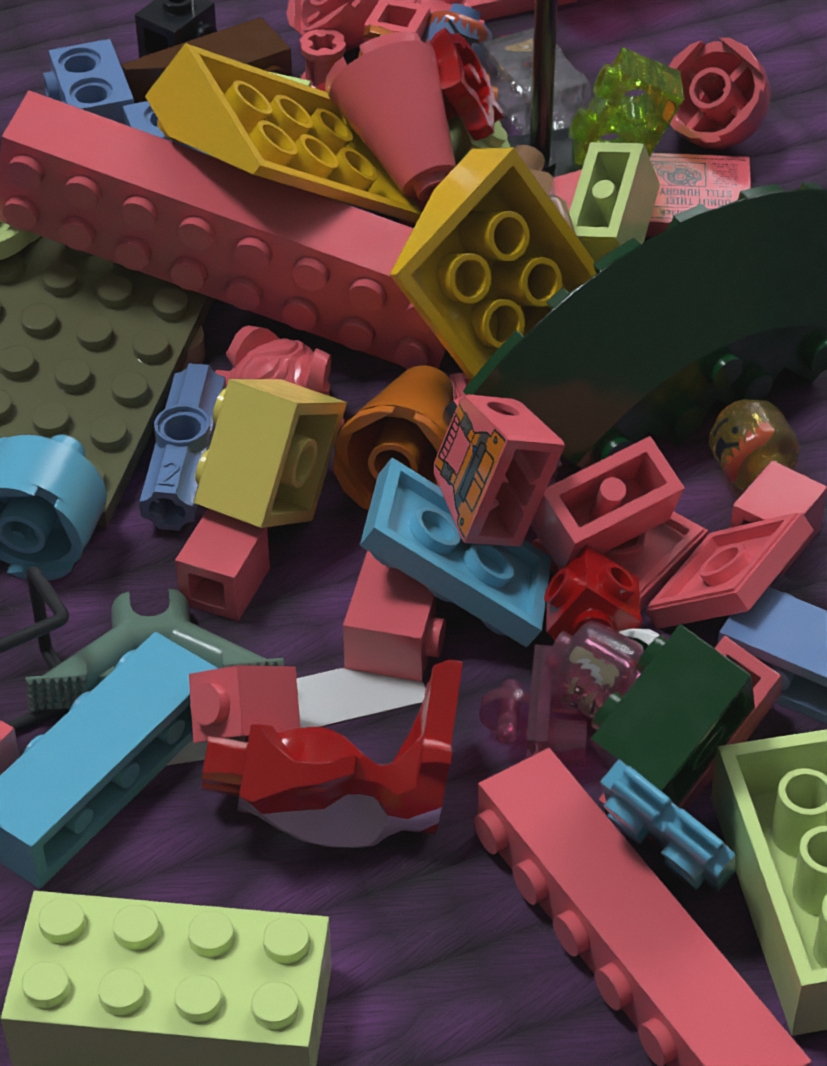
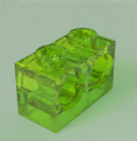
[569,47,684,166]

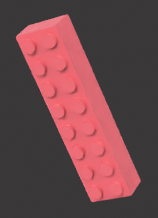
[0,90,446,369]

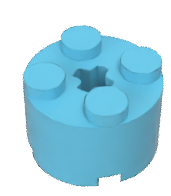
[0,435,107,581]

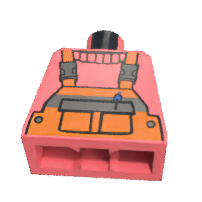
[434,394,565,547]

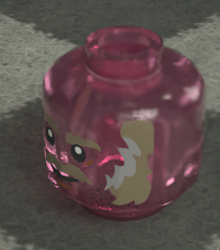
[544,621,644,720]

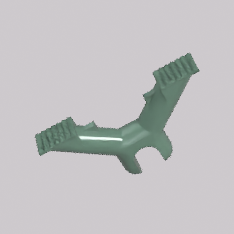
[26,588,284,711]

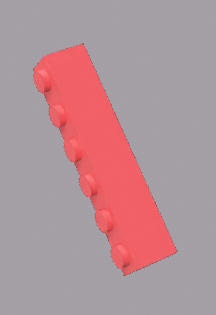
[474,748,812,1066]

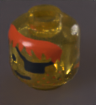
[709,400,801,490]

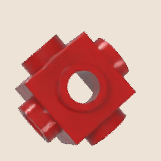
[544,544,642,658]

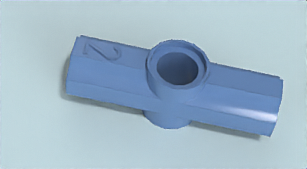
[139,363,227,531]

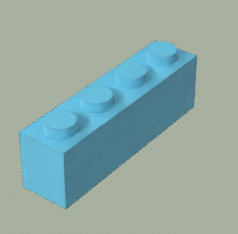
[0,631,218,889]

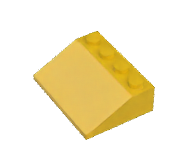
[145,43,422,223]
[389,148,597,381]

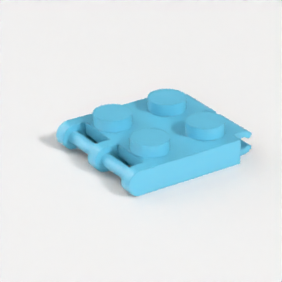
[600,760,736,893]

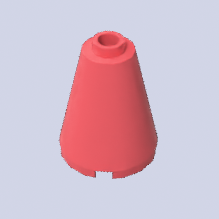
[325,31,456,201]

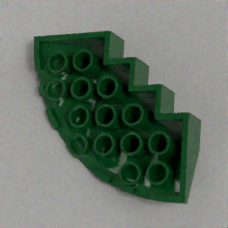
[463,182,827,469]

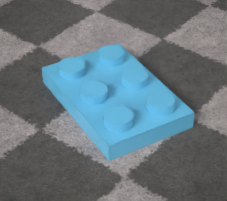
[360,458,552,647]

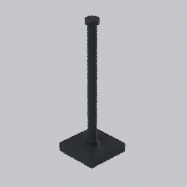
[507,0,588,177]

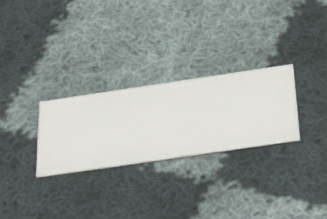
[297,668,426,728]

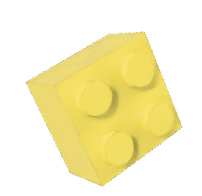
[194,379,347,528]

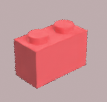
[531,436,685,570]

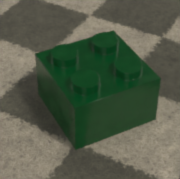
[591,624,755,807]

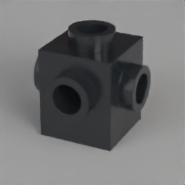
[135,0,217,58]

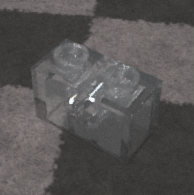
[482,28,591,135]

